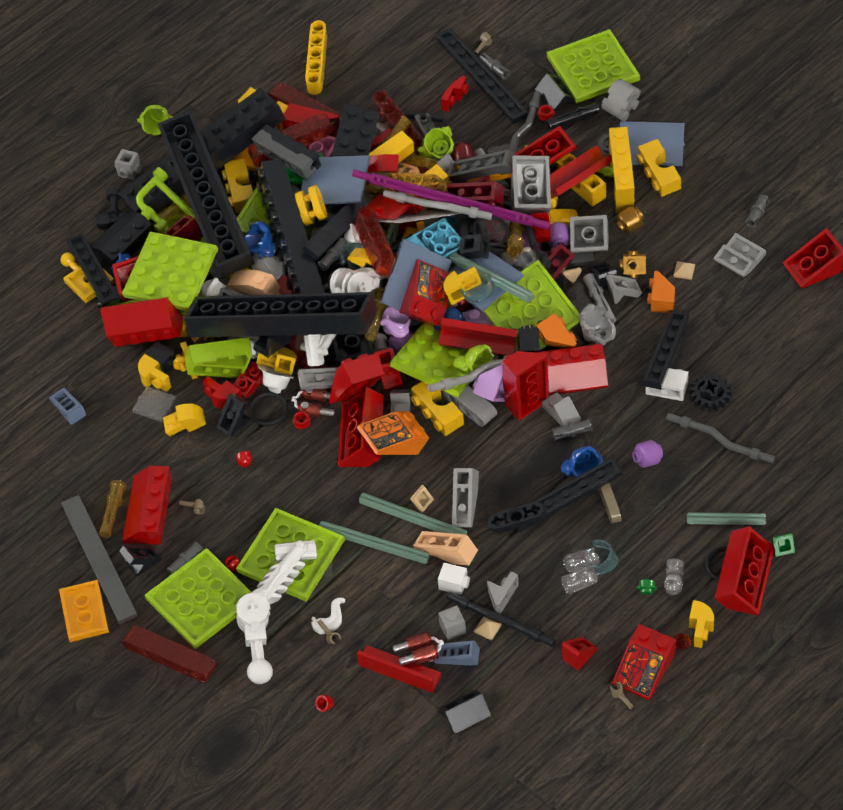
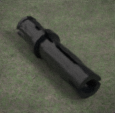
[546,102,600,130]

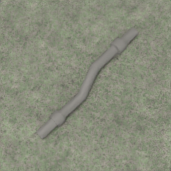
[383,189,492,220]
[427,354,511,392]

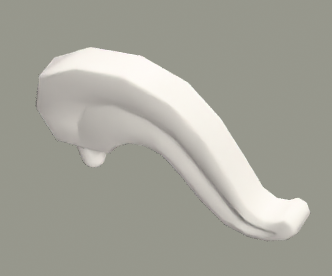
[311,597,345,634]

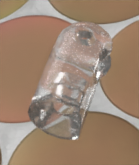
[563,547,600,572]
[664,558,684,595]
[561,567,598,595]

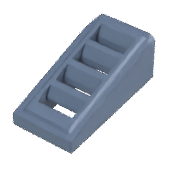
[49,388,86,425]
[434,640,480,666]

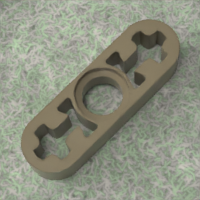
[598,483,621,524]

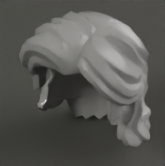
[579,303,616,346]

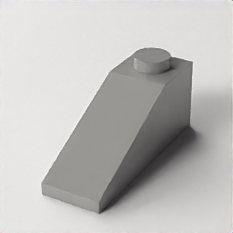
[452,468,479,528]

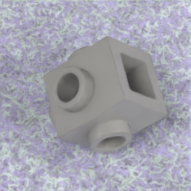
[115,149,142,180]

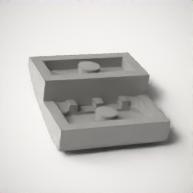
[713,233,767,277]

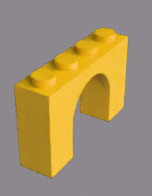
[609,127,635,213]
[369,131,449,199]

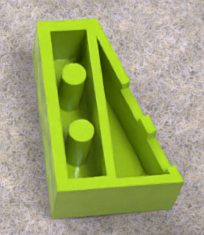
[185,337,253,378]

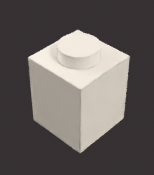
[438,563,470,595]

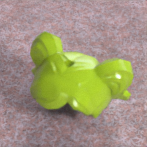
[137,105,173,135]
[418,126,454,160]
[453,344,494,373]

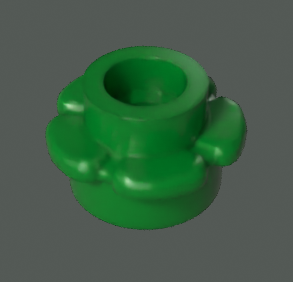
[637,579,657,595]

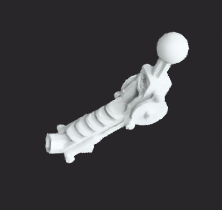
[300,257,396,366]
[236,540,317,684]

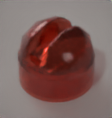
[674,633,691,650]

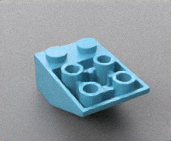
[397,218,461,259]

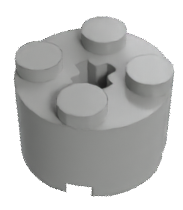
[602,79,641,121]

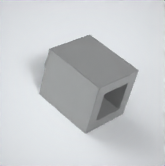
[438,605,466,641]

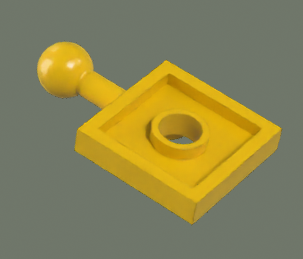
[61,253,115,303]

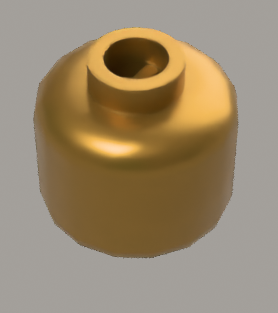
[616,206,645,233]

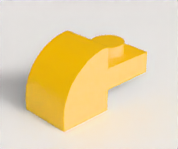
[443,267,482,305]
[256,347,297,376]
[138,354,171,392]
[163,404,206,436]
[689,600,714,648]

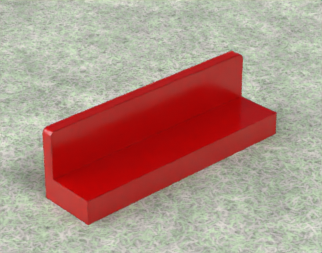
[550,145,612,199]
[439,318,517,356]
[357,645,441,693]

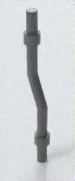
[509,91,541,154]
[666,413,775,464]

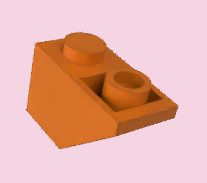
[647,271,675,313]
[535,313,577,349]

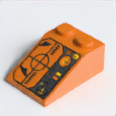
[357,411,429,455]

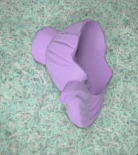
[380,307,411,338]

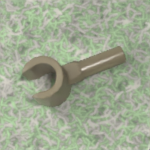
[474,32,492,54]
[179,499,205,514]
[317,619,341,644]
[610,682,634,709]

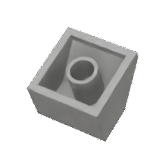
[570,215,609,253]

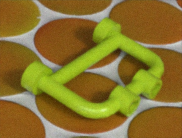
[136,167,197,234]

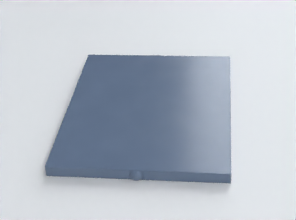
[620,121,685,166]
[301,155,370,205]
[381,239,452,311]
[449,251,524,312]

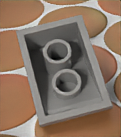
[511,156,551,215]

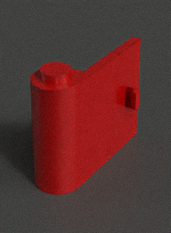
[357,194,424,220]

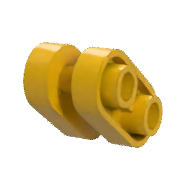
[295,185,328,226]

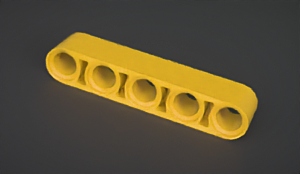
[305,20,327,95]

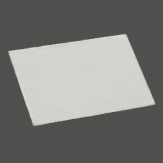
[362,209,462,223]

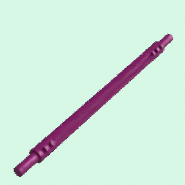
[352,170,551,230]

